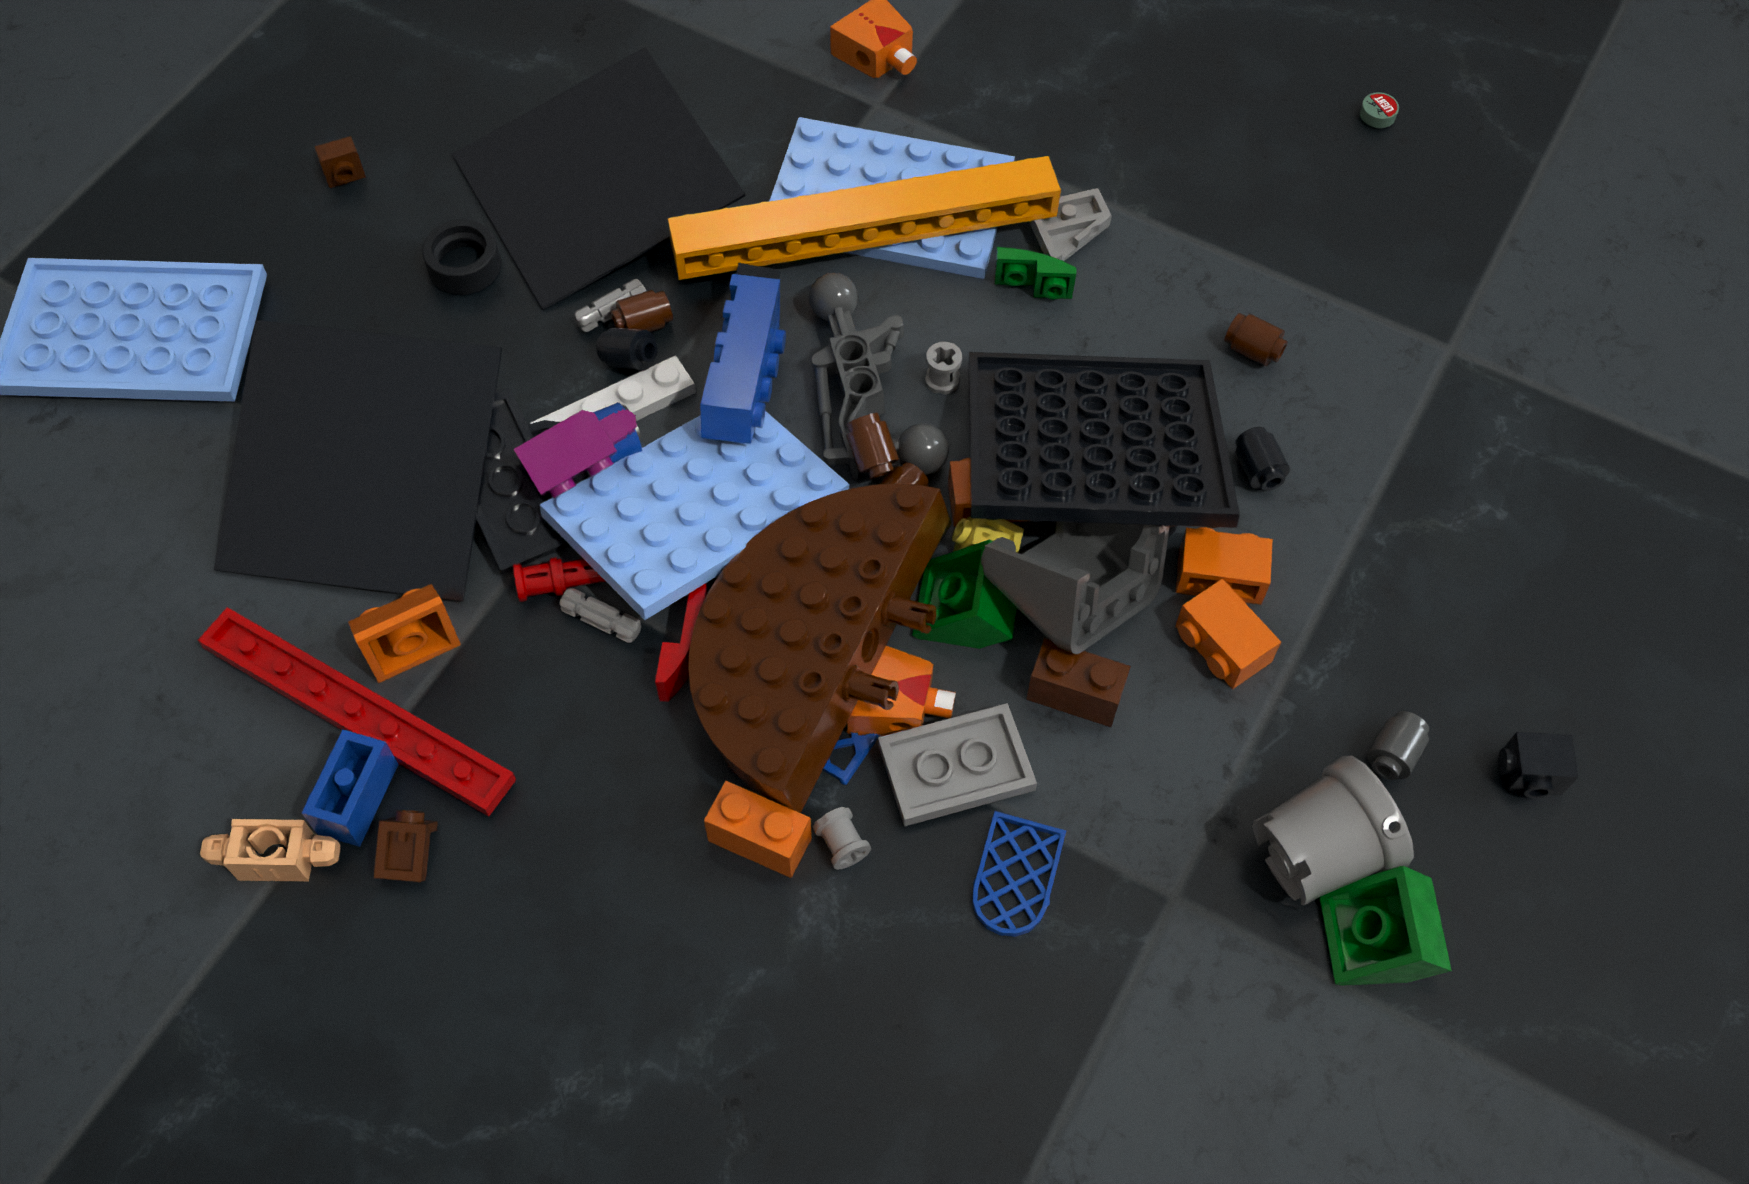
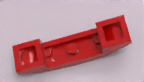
[655,582,709,702]

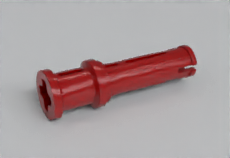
[513,557,606,602]

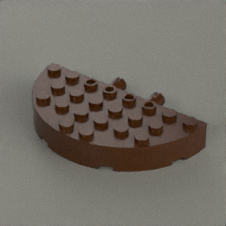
[688,484,950,813]

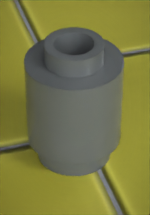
[1367,711,1429,780]

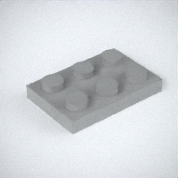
[878,703,1037,827]

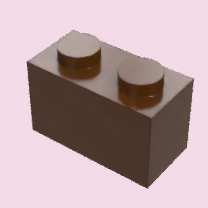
[1026,638,1131,727]

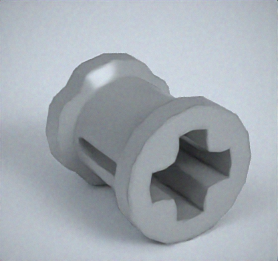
[925,342,962,395]
[813,807,871,870]

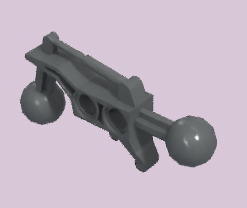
[809,273,949,480]

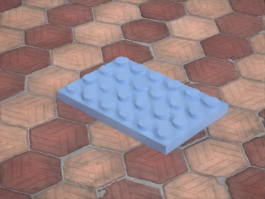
[770,117,1015,279]
[0,258,267,402]
[540,411,849,620]

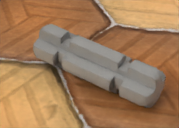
[574,279,646,332]
[559,588,642,643]

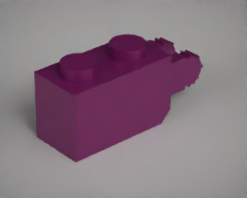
[514,408,637,498]

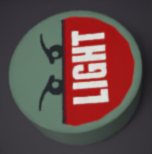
[1359,92,1399,128]

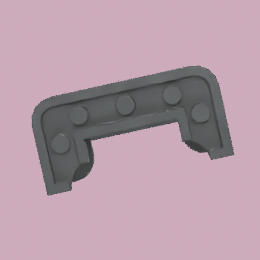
[981,521,1170,655]

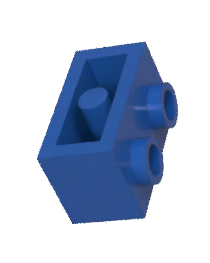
[302,729,399,847]

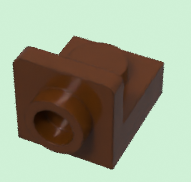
[314,136,366,188]
[374,810,438,882]

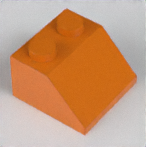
[348,584,461,683]

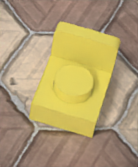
[952,516,1024,553]

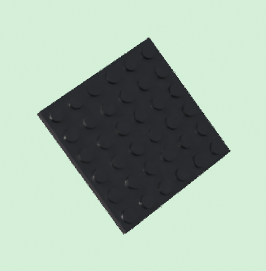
[968,352,1240,528]

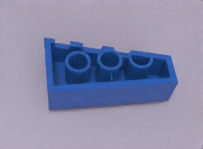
[700,274,786,444]

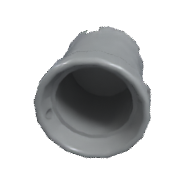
[1253,756,1414,905]

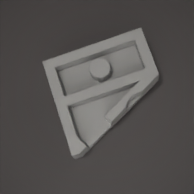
[1029,188,1112,261]

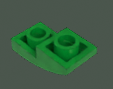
[995,247,1076,299]

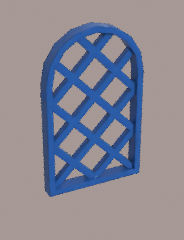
[972,811,1066,937]

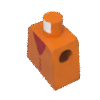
[830,0,917,78]
[847,646,956,736]

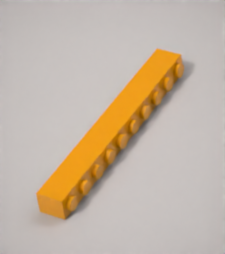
[668,156,1061,280]

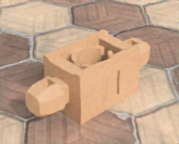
[200,819,341,882]

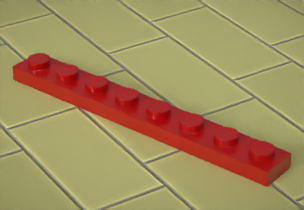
[197,607,516,817]

